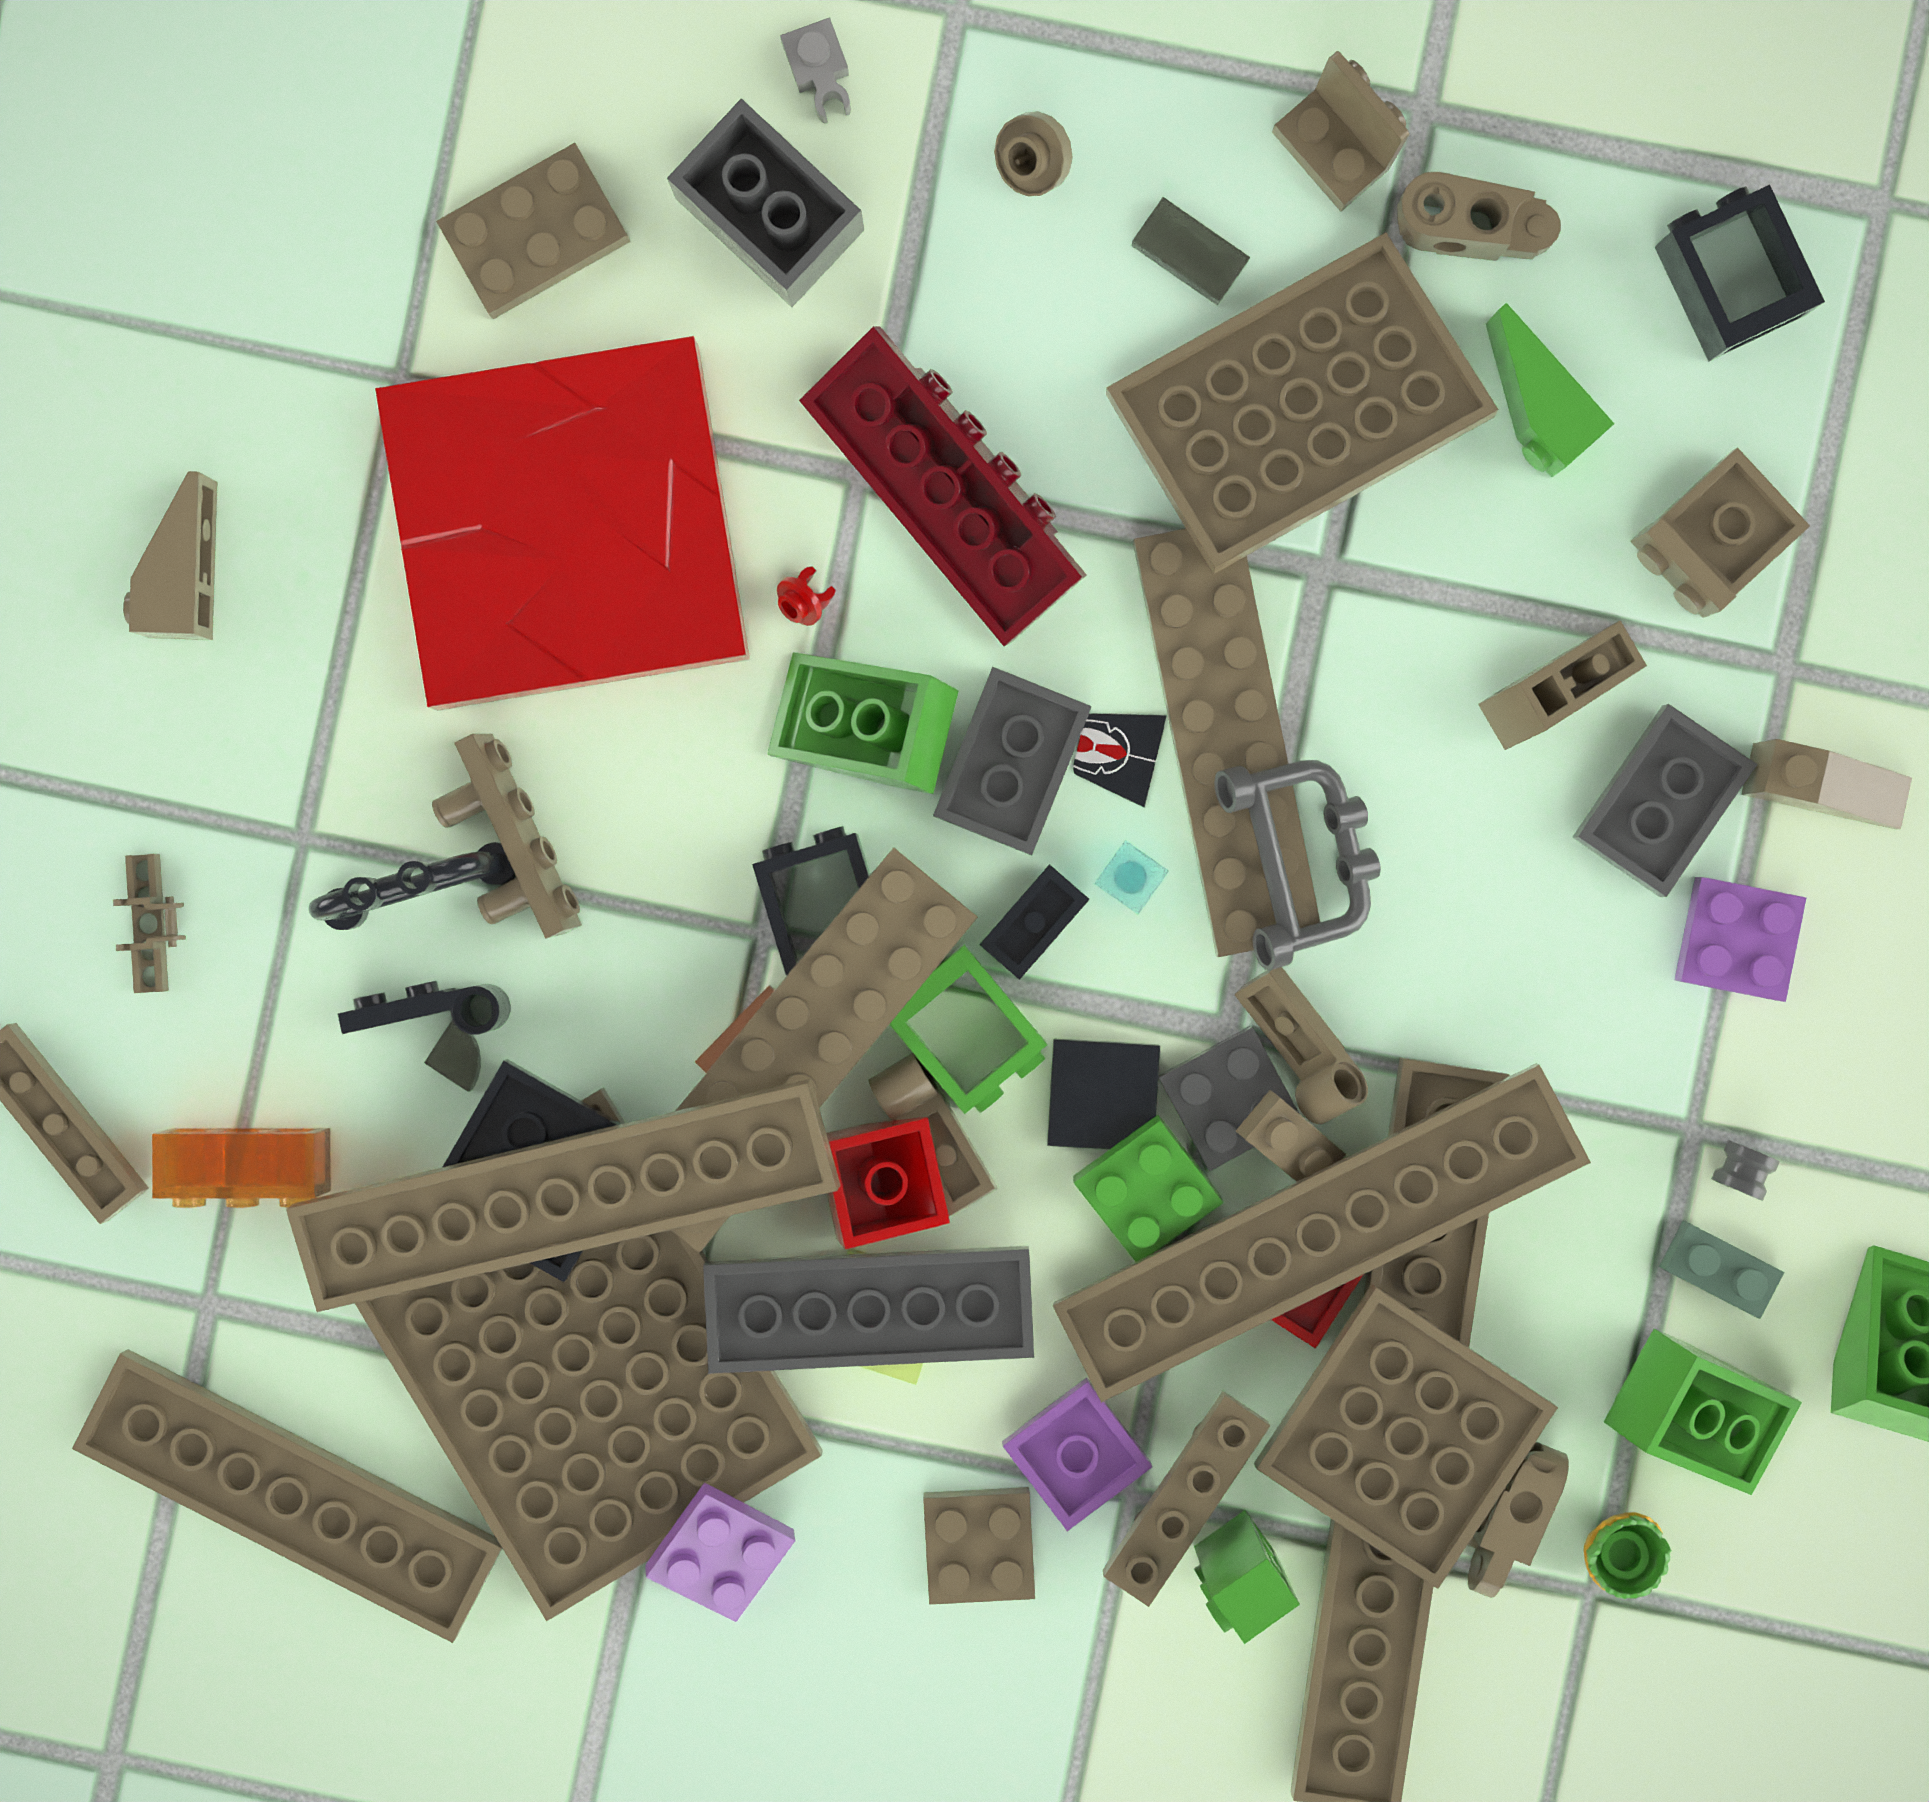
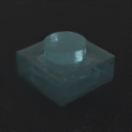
[1094,840,1169,914]

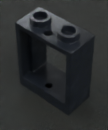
[1655,184,1825,362]
[752,826,871,976]

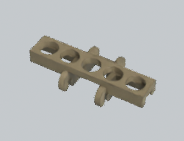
[113,854,186,994]

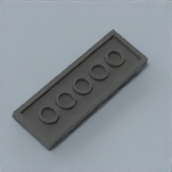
[703,1246,1035,1374]

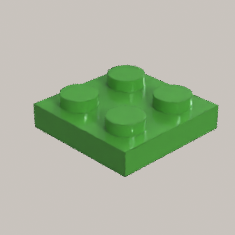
[1073,1115,1224,1262]

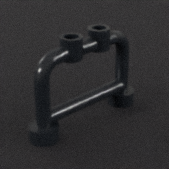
[308,842,516,930]

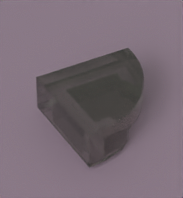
[424,1020,481,1092]

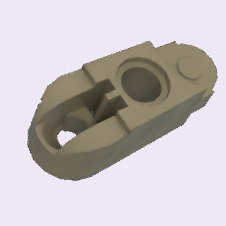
[1397,172,1561,261]
[1467,1442,1569,1598]

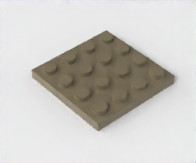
[1253,1284,1558,1589]

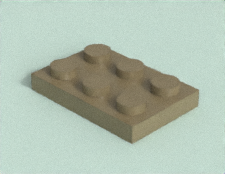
[436,142,631,319]

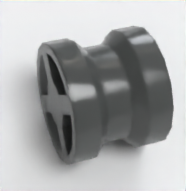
[1711,1140,1780,1201]

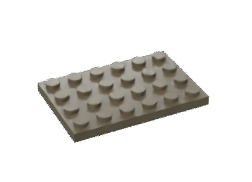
[1106,232,1499,574]

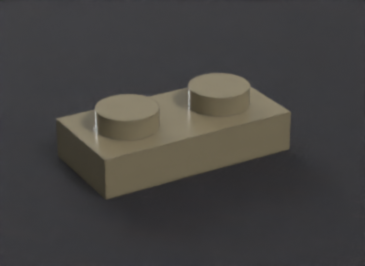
[1630,518,1737,618]
[1236,1090,1346,1182]

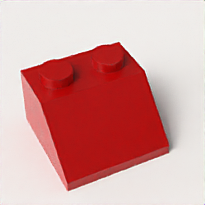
[826,1117,950,1250]

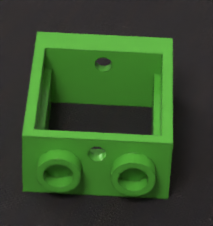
[889,944,1048,1114]

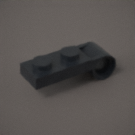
[337,981,511,1035]

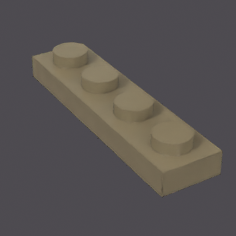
[0,1023,149,1224]

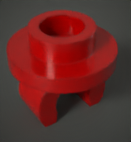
[777,566,836,626]

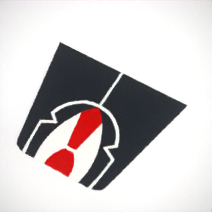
[1073,713,1167,808]

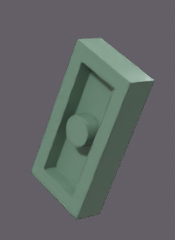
[1659,1220,1785,1319]

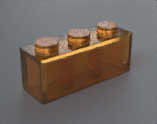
[152,1128,331,1208]

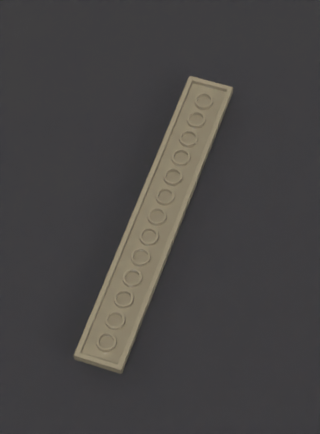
[1290,1057,1510,1802]

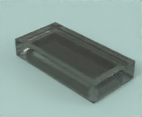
[1131,197,1250,306]

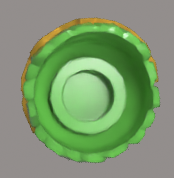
[1583,1512,1672,1599]

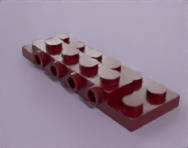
[799,326,1087,647]

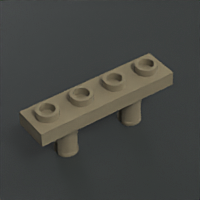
[432,734,582,939]
[1102,1391,1271,1607]

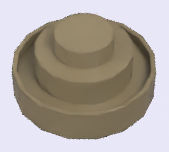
[994,111,1073,197]

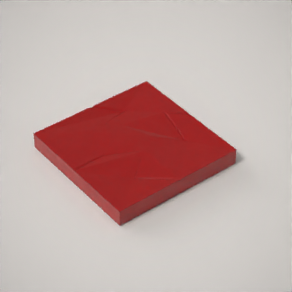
[375,336,750,711]

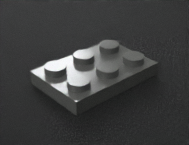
[933,666,1092,856]
[1572,704,1757,897]

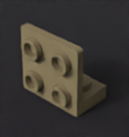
[1272,51,1409,212]

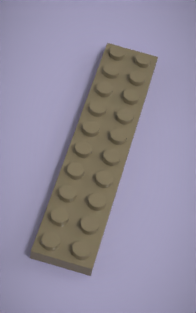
[1052,1063,1591,1403]
[286,1079,840,1312]

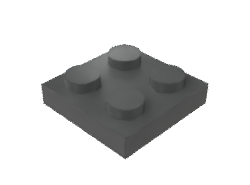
[1158,1026,1300,1172]

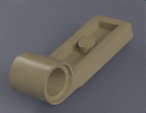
[1234,967,1368,1125]
[868,1052,998,1216]

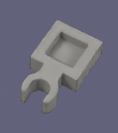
[780,17,851,124]

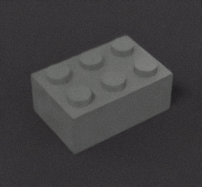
[667,98,864,308]

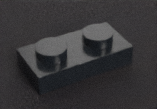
[979,864,1090,980]

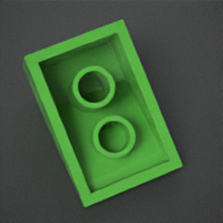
[767,652,959,794]
[1830,1245,1929,1442]
[1604,1329,1802,1495]

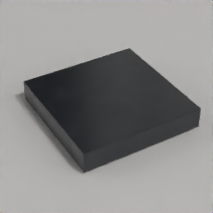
[1047,1038,1160,1150]

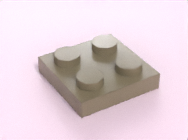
[1654,447,1810,595]
[923,1487,1035,1605]

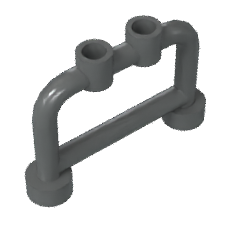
[1214,760,1381,971]

